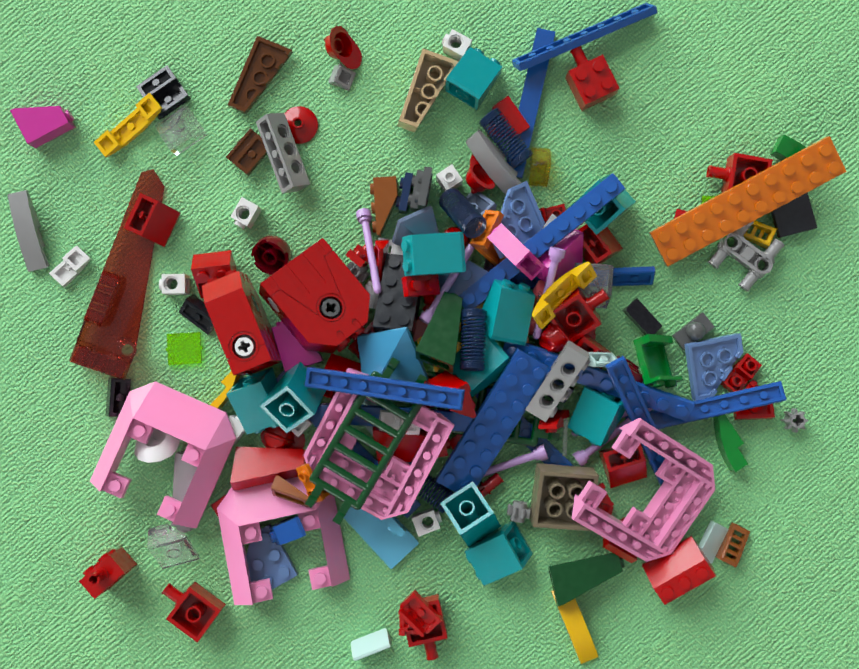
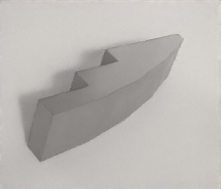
[466,130,522,195]
[8,190,49,272]

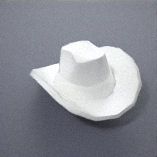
[134,428,181,463]

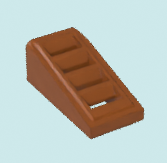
[271,475,309,508]
[715,522,750,568]

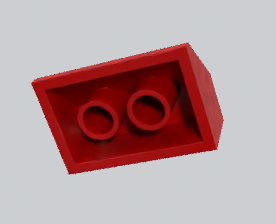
[642,536,716,605]

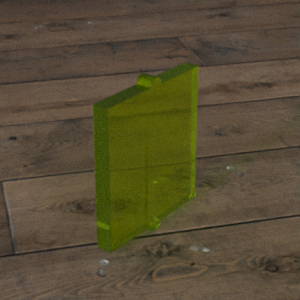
[165,332,203,365]

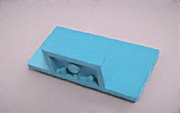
[344,507,419,569]

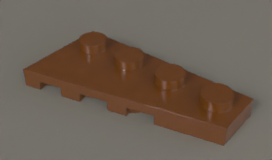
[228,36,293,114]

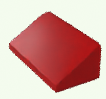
[374,240,389,283]

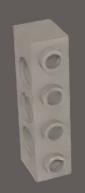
[256,113,310,194]
[525,340,590,422]

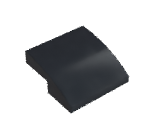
[136,65,191,120]
[771,192,817,238]

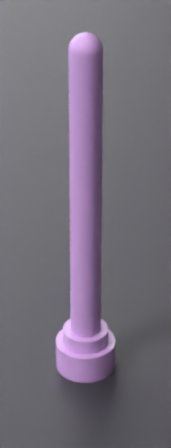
[356,208,382,294]
[419,244,475,325]
[533,247,566,340]
[572,408,652,467]
[484,444,548,477]

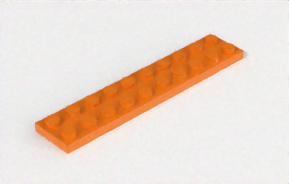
[649,136,847,267]

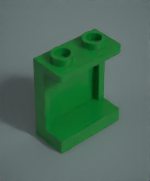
[633,334,683,388]

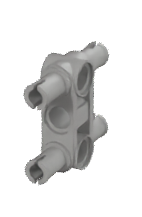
[708,222,785,292]

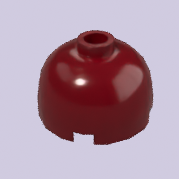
[251,236,292,275]

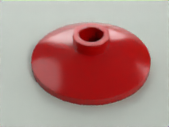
[284,106,318,144]

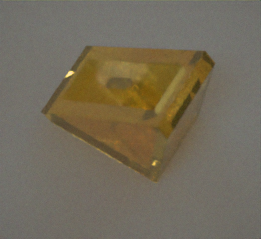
[528,147,551,187]

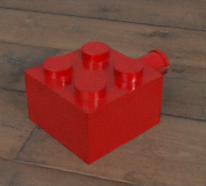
[565,46,620,111]
[706,153,773,193]
[551,287,610,343]
[79,547,137,599]
[162,582,226,643]
[401,594,448,661]

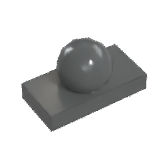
[672,312,715,351]

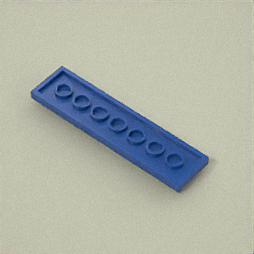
[435,348,551,492]

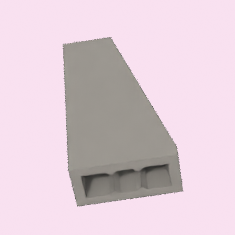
[171,451,197,533]

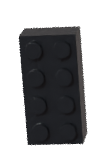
[373,253,421,339]

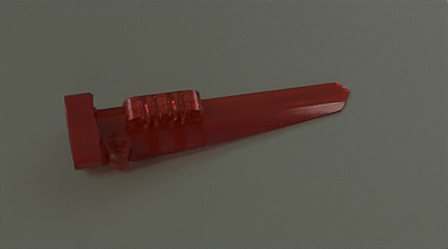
[69,169,165,379]

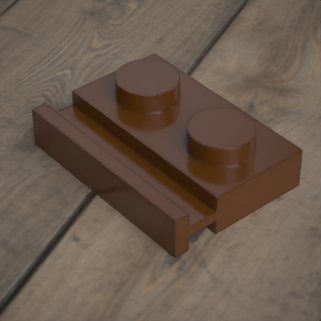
[226,128,267,176]

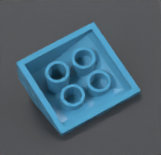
[357,327,428,382]

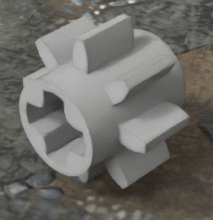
[347,261,370,282]
[781,408,808,433]
[507,500,531,523]

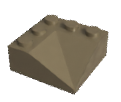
[530,463,599,531]

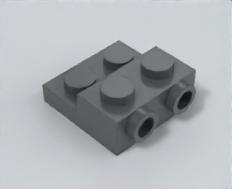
[407,166,433,212]

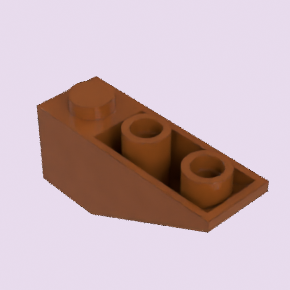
[370,176,398,238]

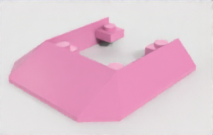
[304,368,455,520]
[90,382,236,529]
[572,418,715,562]
[217,477,350,605]

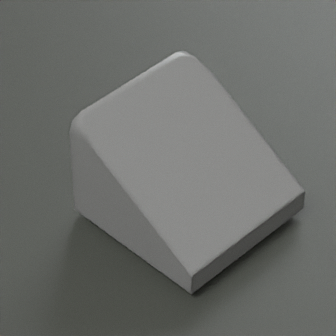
[328,64,356,91]

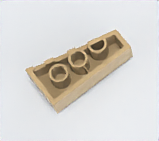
[397,49,459,133]

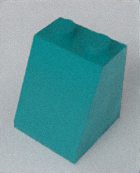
[445,47,502,110]
[571,174,636,235]
[401,232,466,276]
[477,279,536,346]
[447,332,509,398]
[259,362,326,433]
[226,367,279,435]
[567,386,625,446]
[440,481,501,547]
[465,521,533,586]

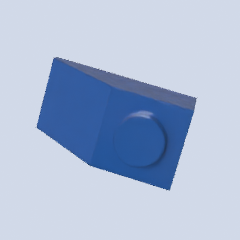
[268,517,306,545]

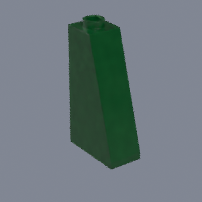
[416,291,463,373]
[548,553,625,607]

